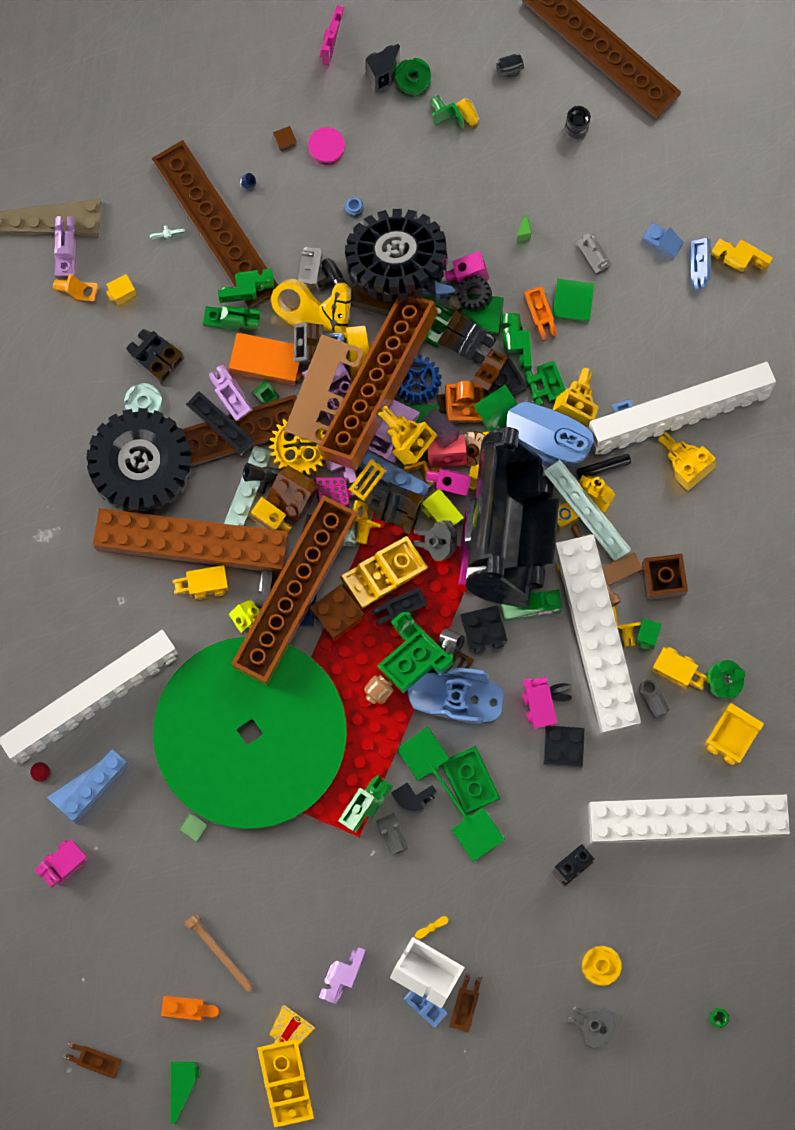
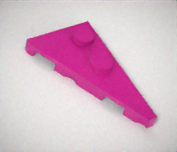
[320,5,344,66]

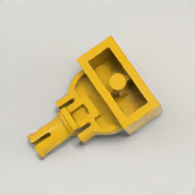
[553,368,599,427]
[378,406,437,465]
[658,432,716,491]
[579,475,616,515]

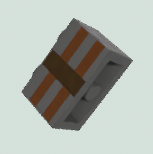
[294,322,324,364]

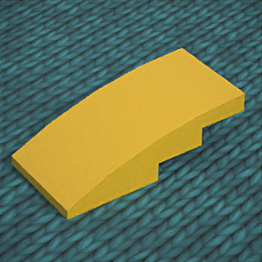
[340,536,428,609]
[258,1039,314,1127]

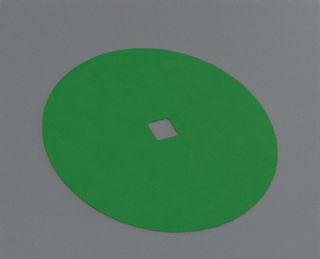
[153,637,347,829]

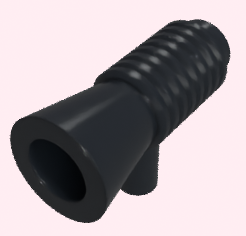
[317,258,352,289]
[243,463,283,493]

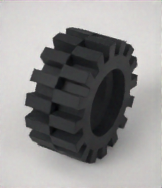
[457,275,492,312]

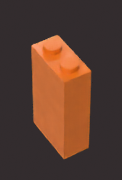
[229,333,304,387]

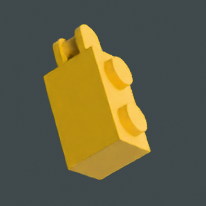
[172,565,229,600]
[651,647,707,690]

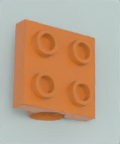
[444,381,484,423]

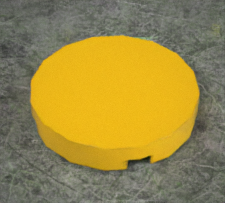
[582,946,622,986]

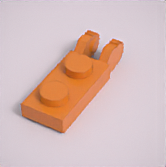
[524,286,557,340]

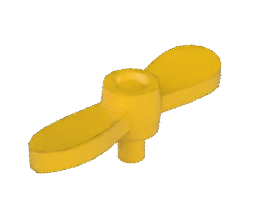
[415,916,449,939]

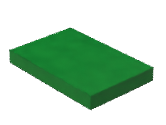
[442,746,501,814]

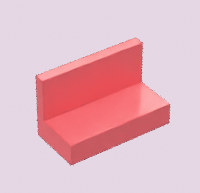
[427,435,467,468]

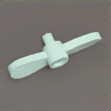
[150,226,185,240]

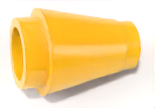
[456,97,480,126]

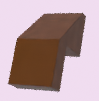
[472,349,508,390]

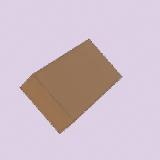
[602,552,643,586]

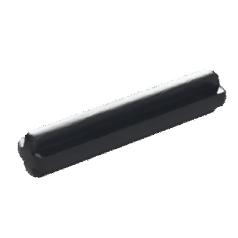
[576,454,631,479]

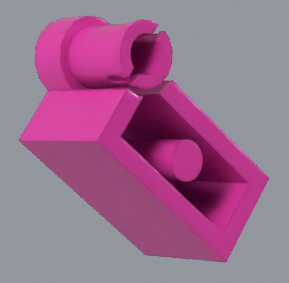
[522,676,557,728]
[35,840,88,888]

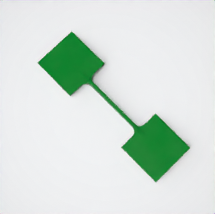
[397,726,505,862]

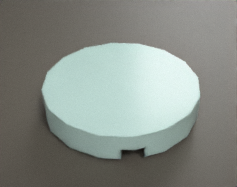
[124,383,162,413]

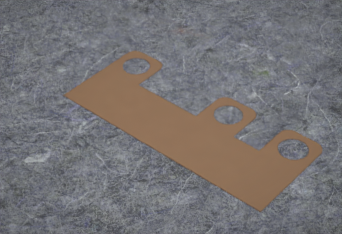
[284,334,363,444]

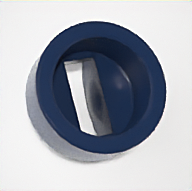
[240,173,256,189]

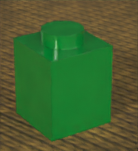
[635,618,662,650]

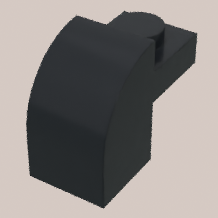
[391,782,437,814]

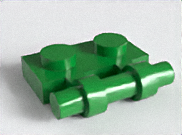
[524,360,566,406]

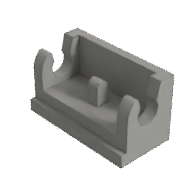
[298,247,323,290]

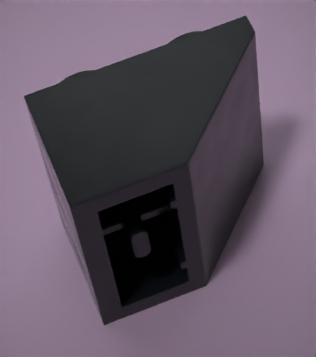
[365,44,400,92]

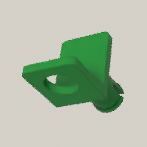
[430,95,465,128]

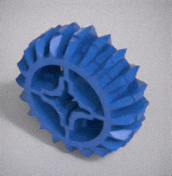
[397,354,442,405]

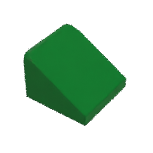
[251,381,280,404]

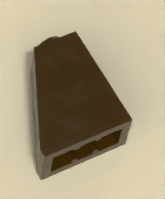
[351,284,398,316]

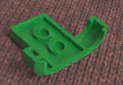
[377,612,454,693]

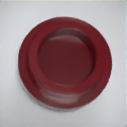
[30,762,50,782]

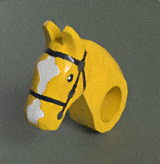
[271,279,351,335]

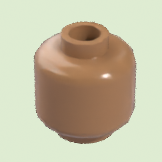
[364,675,393,704]

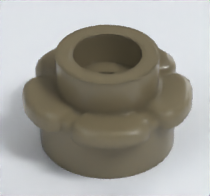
[447,294,462,311]

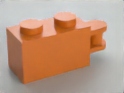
[161,996,220,1021]

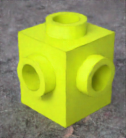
[229,599,260,633]

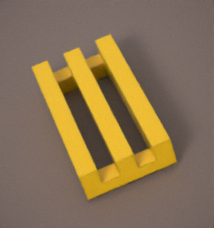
[349,459,387,501]

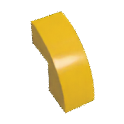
[345,326,369,380]

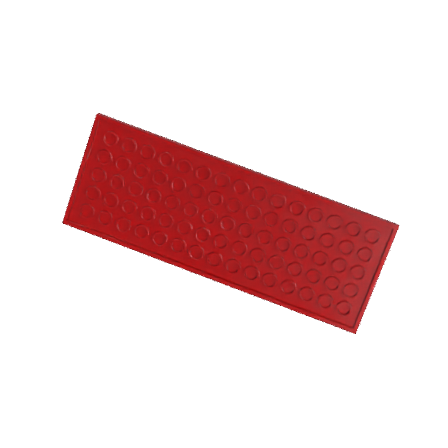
[302,513,467,838]

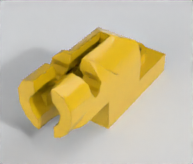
[711,239,773,272]

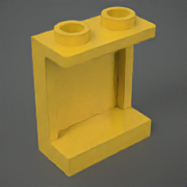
[704,703,764,765]

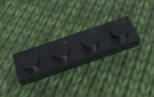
[186,391,254,456]

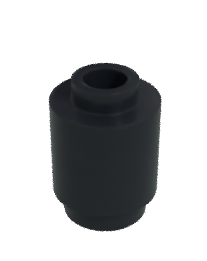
[496,54,524,77]

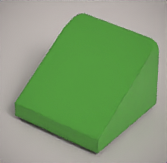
[517,216,532,242]
[179,813,208,842]

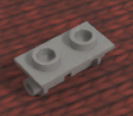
[577,233,612,273]

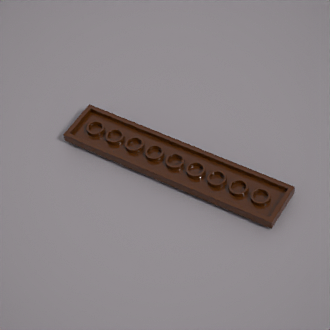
[522,0,681,119]
[152,140,278,309]
[127,395,297,473]

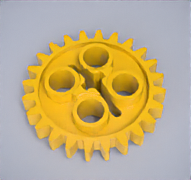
[269,416,326,475]

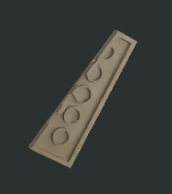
[0,199,101,236]

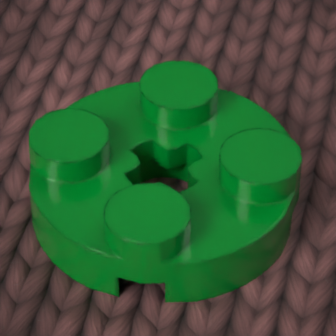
[395,58,431,96]
[707,660,746,699]

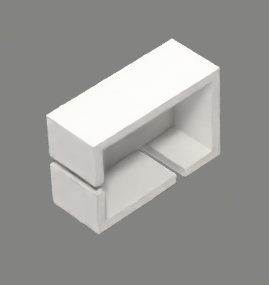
[390,937,465,1008]

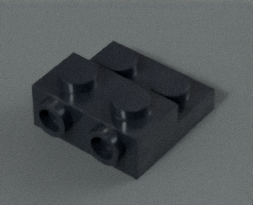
[460,605,508,654]

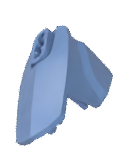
[507,402,594,468]
[408,668,504,724]

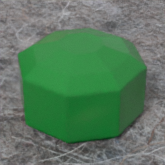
[709,1008,729,1028]

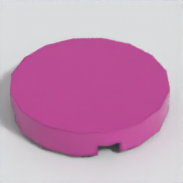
[308,127,345,164]

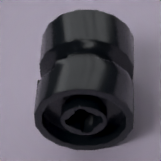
[565,106,591,138]

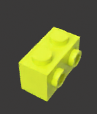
[421,489,464,528]

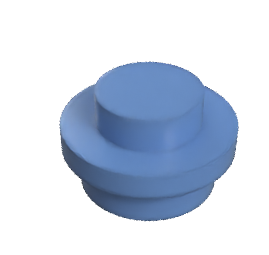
[345,197,364,216]

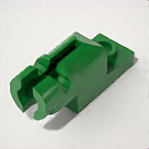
[218,269,274,303]
[203,305,261,331]
[502,313,532,372]
[338,775,393,833]

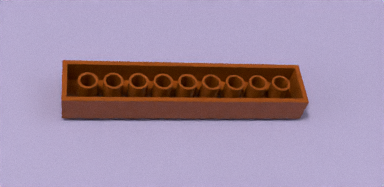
[318,293,438,470]
[231,495,358,686]
[93,508,290,573]

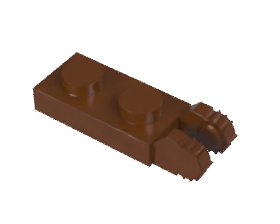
[449,973,482,1032]
[63,1042,122,1079]

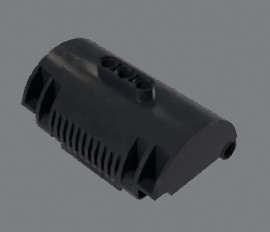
[465,427,560,607]

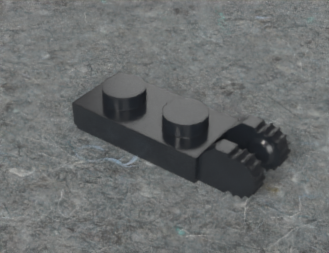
[371,587,428,626]

